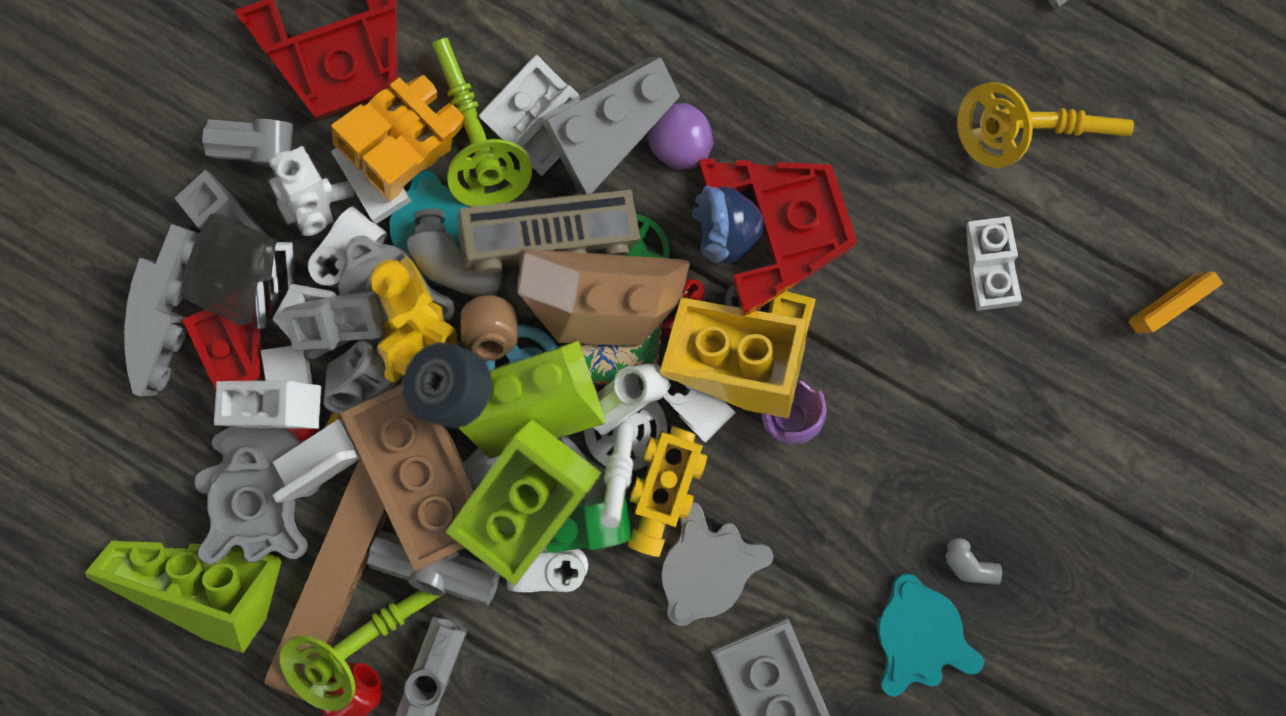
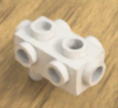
[269,146,354,236]

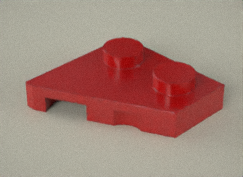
[182,290,263,390]

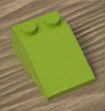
[446,419,602,586]

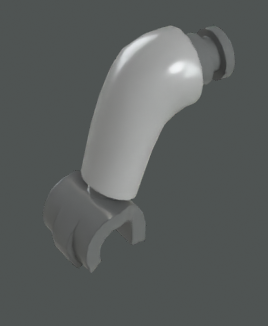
[407,208,537,323]

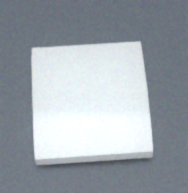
[478,55,579,176]

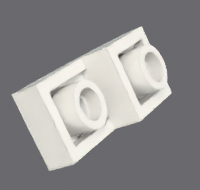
[966,216,1022,311]

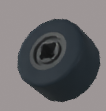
[402,342,492,429]

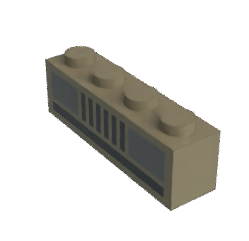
[456,190,640,275]

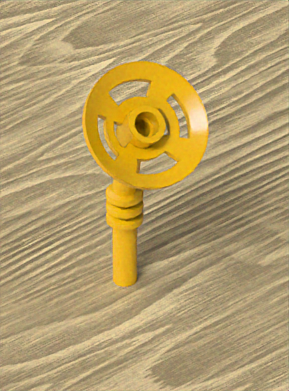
[957,82,1134,168]

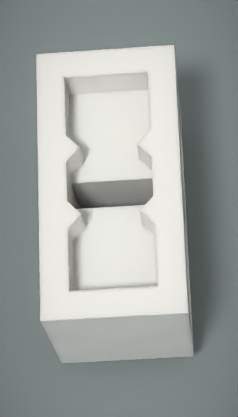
[214,381,321,429]

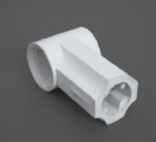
[593,364,668,435]

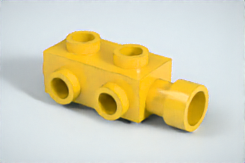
[628,426,707,557]

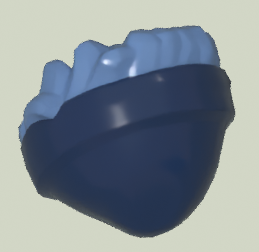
[692,185,764,263]

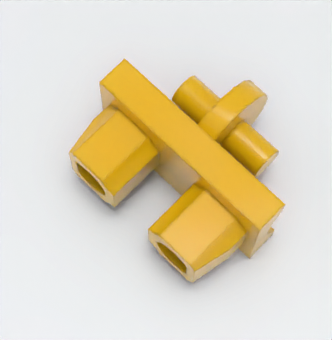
[369,256,439,333]
[377,302,458,383]

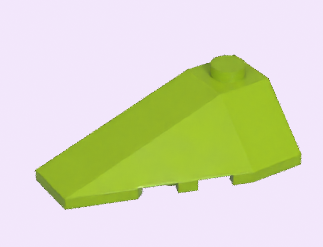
[85,541,281,653]

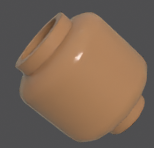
[461,295,518,360]

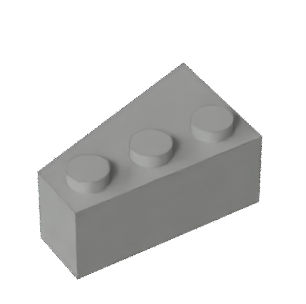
[539,57,680,195]

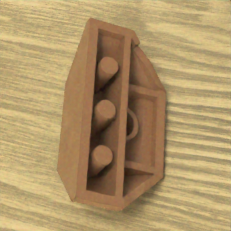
[517,249,690,346]

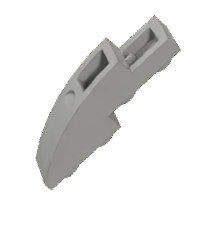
[124,224,202,397]

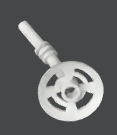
[584,391,667,528]

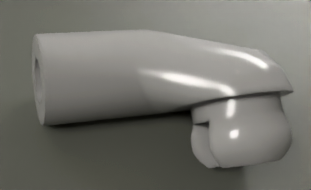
[945,538,1002,585]

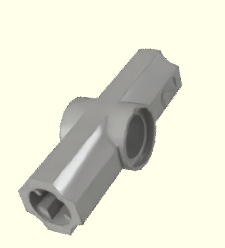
[367,531,500,606]
[395,617,467,716]

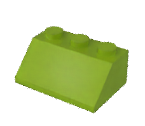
[459,340,606,459]

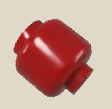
[321,662,382,716]

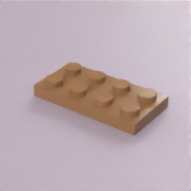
[340,384,476,571]

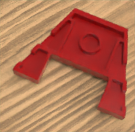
[235,0,398,120]
[699,158,857,316]

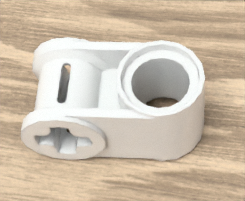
[308,207,387,288]
[663,381,735,443]
[507,547,589,592]

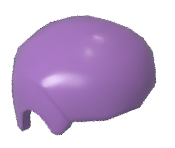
[647,103,714,171]
[761,381,827,444]

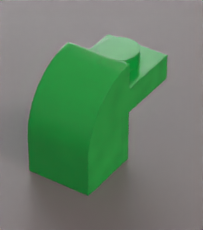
[546,493,631,553]

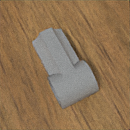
[202,119,293,167]

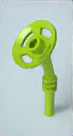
[432,38,532,207]
[279,590,445,711]

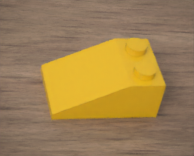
[660,297,807,418]

